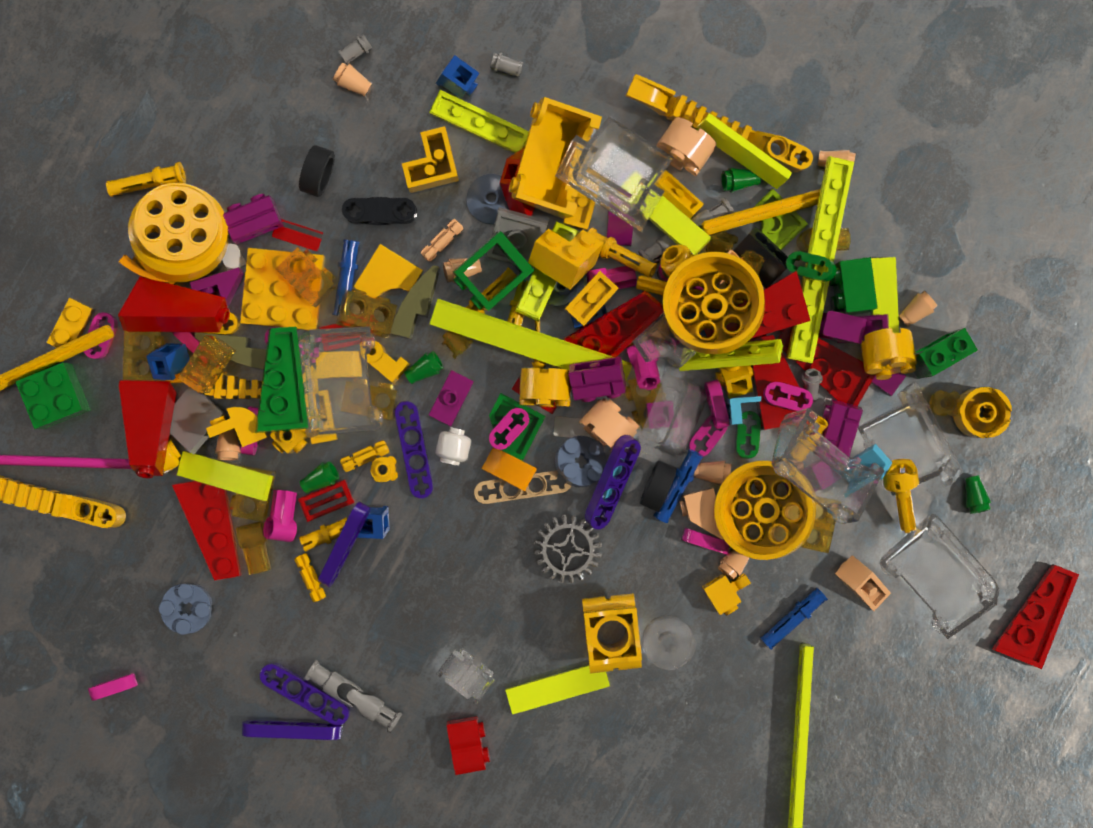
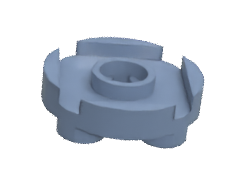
[555,436,607,487]
[159,583,212,635]

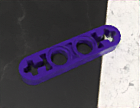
[395,401,433,498]
[585,435,641,529]
[318,501,371,588]
[260,663,350,725]
[242,720,342,740]

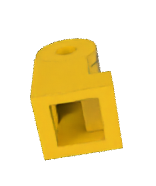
[361,340,411,384]

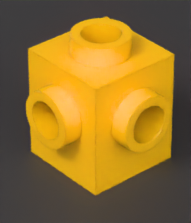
[715,365,754,399]
[270,428,310,454]

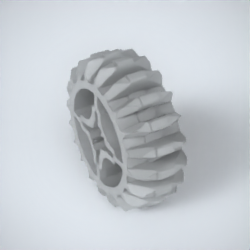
[534,514,602,583]

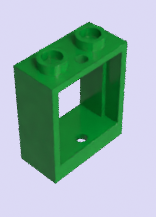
[453,231,534,311]
[914,328,978,379]

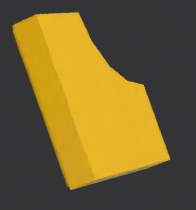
[354,244,424,301]

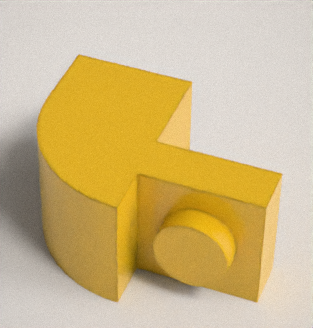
[206,407,267,447]

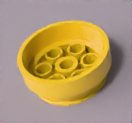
[128,183,229,282]
[663,252,765,354]
[714,461,816,560]

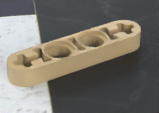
[474,470,571,504]

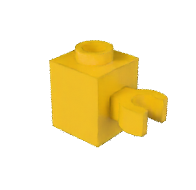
[701,573,751,616]

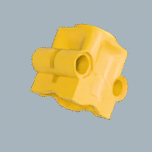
[582,593,642,674]

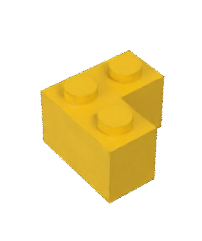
[401,126,459,193]
[528,228,604,290]

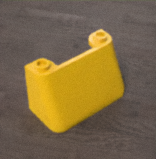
[509,97,602,219]

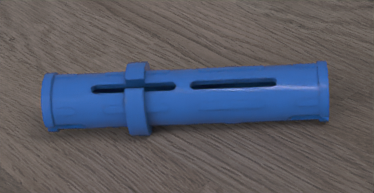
[332,239,360,317]
[654,449,704,523]
[760,587,828,650]

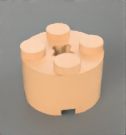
[655,117,716,176]
[579,398,639,452]

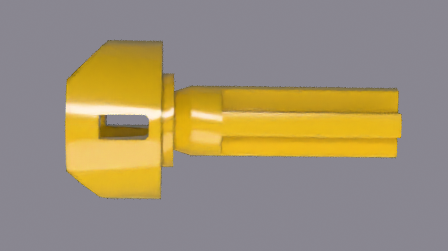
[883,459,919,533]

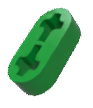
[786,251,836,282]
[735,411,761,459]

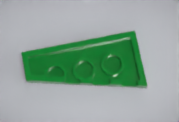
[255,327,308,433]

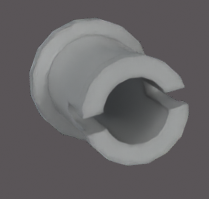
[338,35,372,65]
[490,52,524,78]
[802,369,823,402]

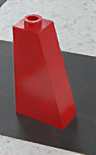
[118,276,230,333]
[748,334,814,430]
[119,380,177,479]

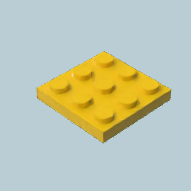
[240,248,325,331]

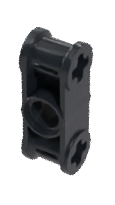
[342,197,418,225]

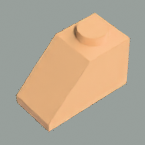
[679,488,723,539]
[835,555,891,611]

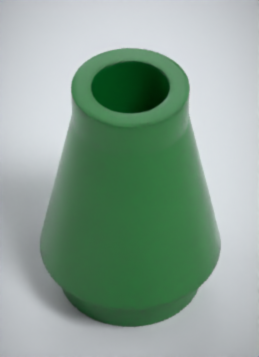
[721,168,761,193]
[404,351,444,384]
[300,461,339,494]
[965,475,992,514]

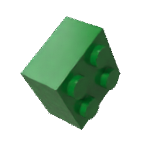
[829,257,878,315]
[15,362,91,429]

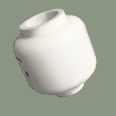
[435,427,471,466]

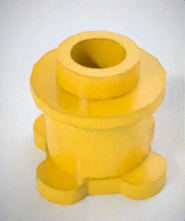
[370,456,398,482]

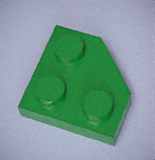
[489,393,546,461]

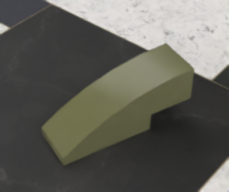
[390,265,440,340]
[195,332,266,370]

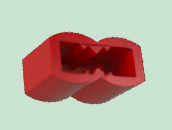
[446,716,490,775]

